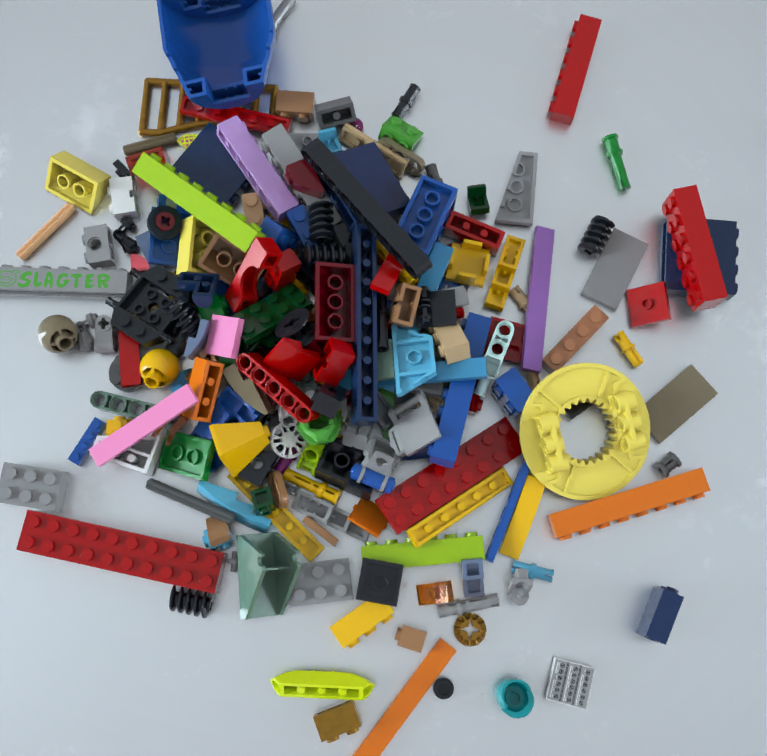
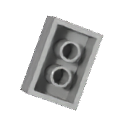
[0,462,70,512]
[290,558,353,607]

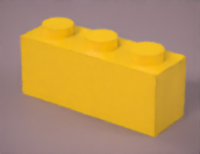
[329,601,394,649]

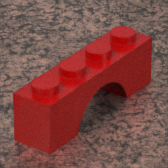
[224,237,283,313]

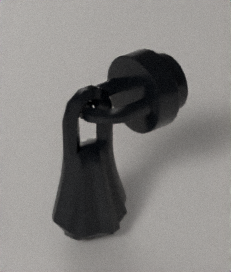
[113,216,138,254]

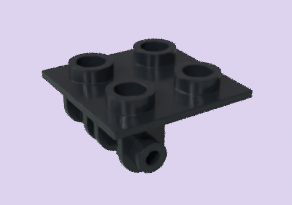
[416,286,457,328]

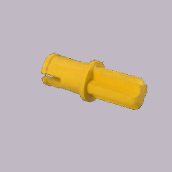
[613,330,644,367]

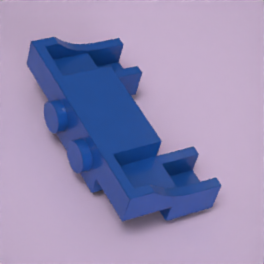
[190,384,262,473]

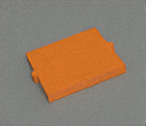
[347,498,388,538]

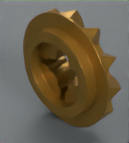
[454,613,487,647]

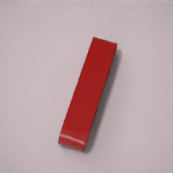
[236,352,320,423]

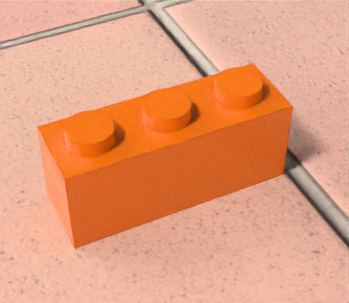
[181,357,225,423]

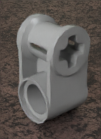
[94,315,119,353]

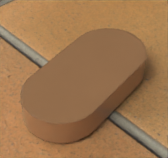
[267,470,288,509]

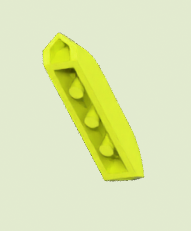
[270,670,375,700]

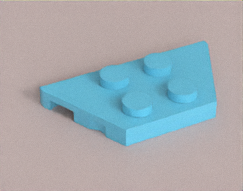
[391,325,437,397]

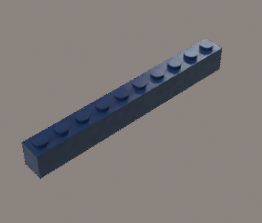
[351,224,378,426]

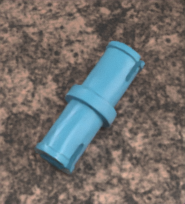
[511,560,554,583]

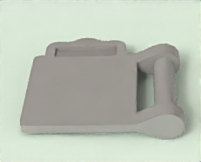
[387,390,441,457]

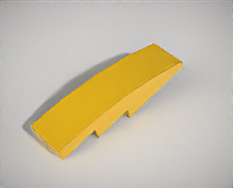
[484,235,526,312]
[499,474,545,560]

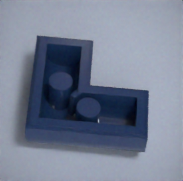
[177,272,220,308]

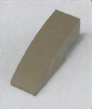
[223,363,275,415]

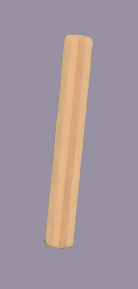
[16,202,76,260]

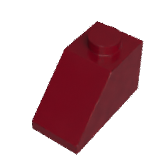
[284,158,325,199]

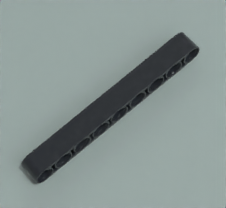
[300,138,433,279]

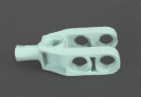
[473,320,514,398]

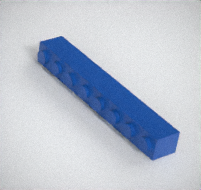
[426,312,492,469]

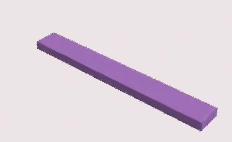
[520,225,555,374]

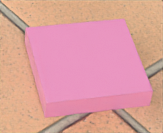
[205,314,245,359]

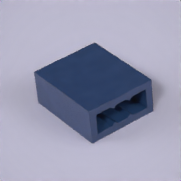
[636,586,684,645]

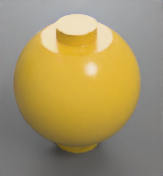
[140,348,180,389]

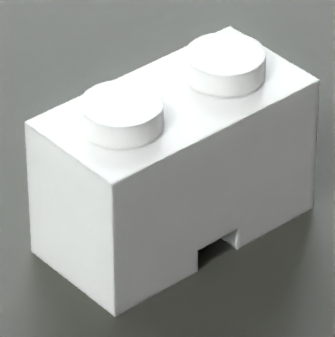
[107,176,140,221]

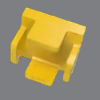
[445,239,491,288]

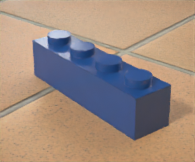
[68,417,107,467]

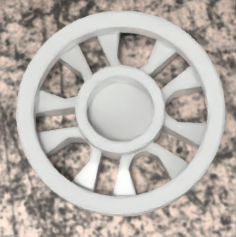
[270,423,307,459]

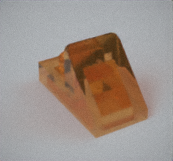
[416,580,454,606]

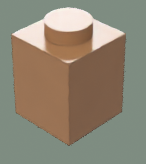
[395,624,427,653]

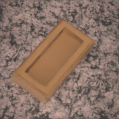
[302,516,339,547]
[206,517,231,547]

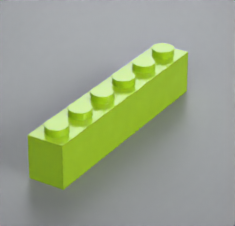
[361,532,485,568]

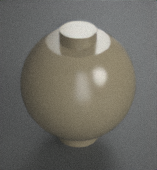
[37,315,78,353]

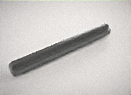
[146,478,235,524]

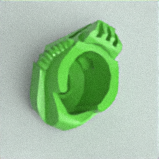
[296,409,343,446]

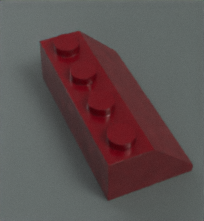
[314,261,355,345]

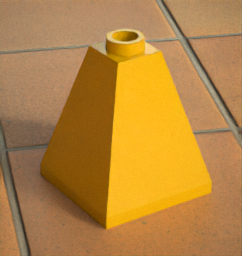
[209,422,272,478]

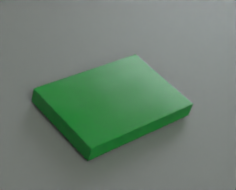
[158,429,216,481]

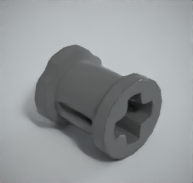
[654,451,682,478]

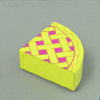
[176,134,198,149]

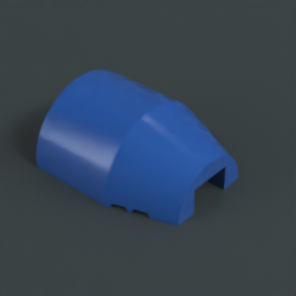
[156,0,276,109]

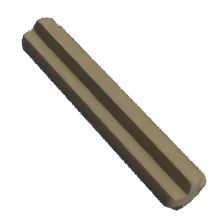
[123,132,177,156]

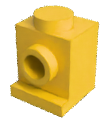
[106,416,133,436]

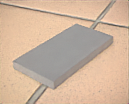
[581,228,649,311]

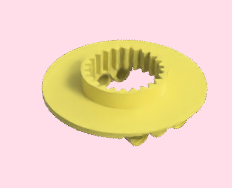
[519,363,650,500]

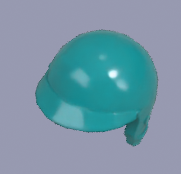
[496,678,534,718]

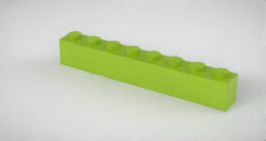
[132,152,267,253]

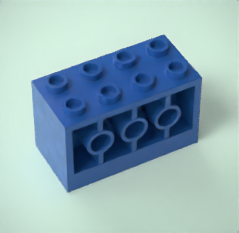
[398,175,458,257]

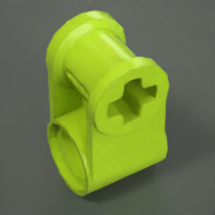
[296,443,326,476]

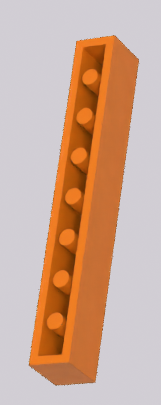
[546,467,710,541]

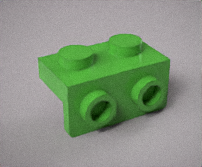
[378,115,424,152]

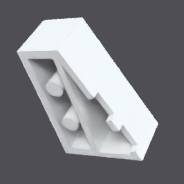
[90,436,165,476]

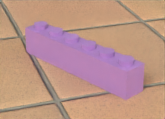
[216,115,299,223]

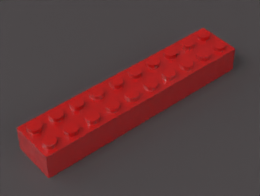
[16,510,228,594]

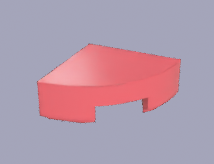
[130,254,150,272]

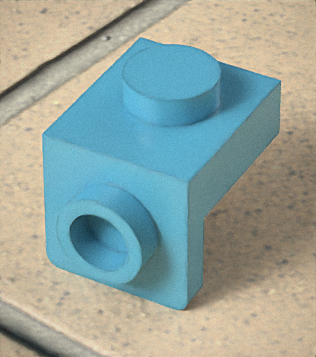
[318,127,343,154]
[202,529,236,551]

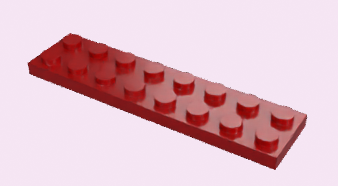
[375,417,522,535]

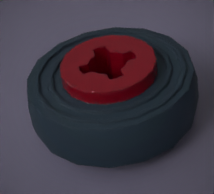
[147,205,182,240]

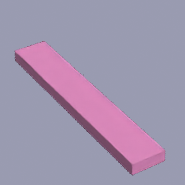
[88,384,199,467]

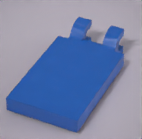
[148,194,190,267]

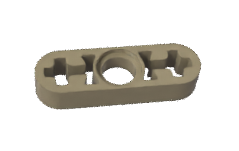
[377,137,425,175]

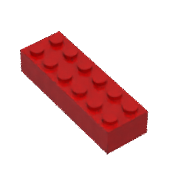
[662,185,728,312]

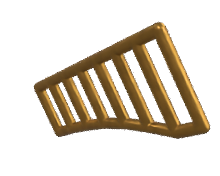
[138,78,279,137]

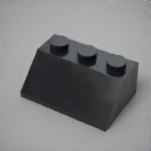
[314,438,374,501]

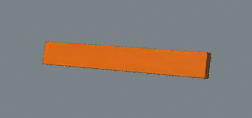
[353,638,457,756]

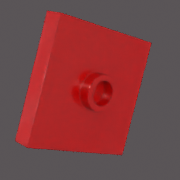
[626,281,672,328]

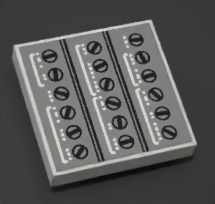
[545,657,596,710]

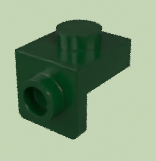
[467,184,490,215]
[250,485,276,516]

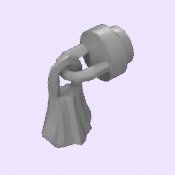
[75,313,99,351]

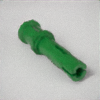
[601,133,631,191]

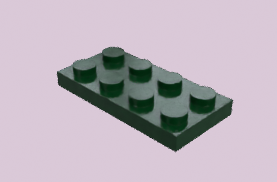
[231,282,314,347]

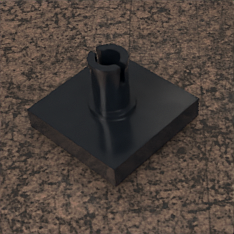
[356,557,404,607]

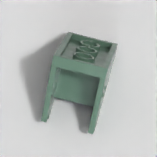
[236,532,301,620]

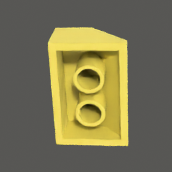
[45,151,111,215]
[176,215,216,276]

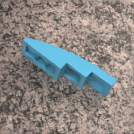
[197,480,271,533]

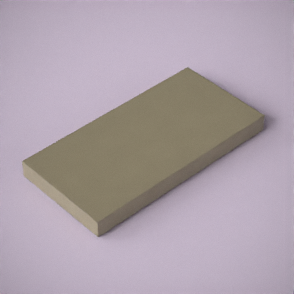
[645,364,718,444]

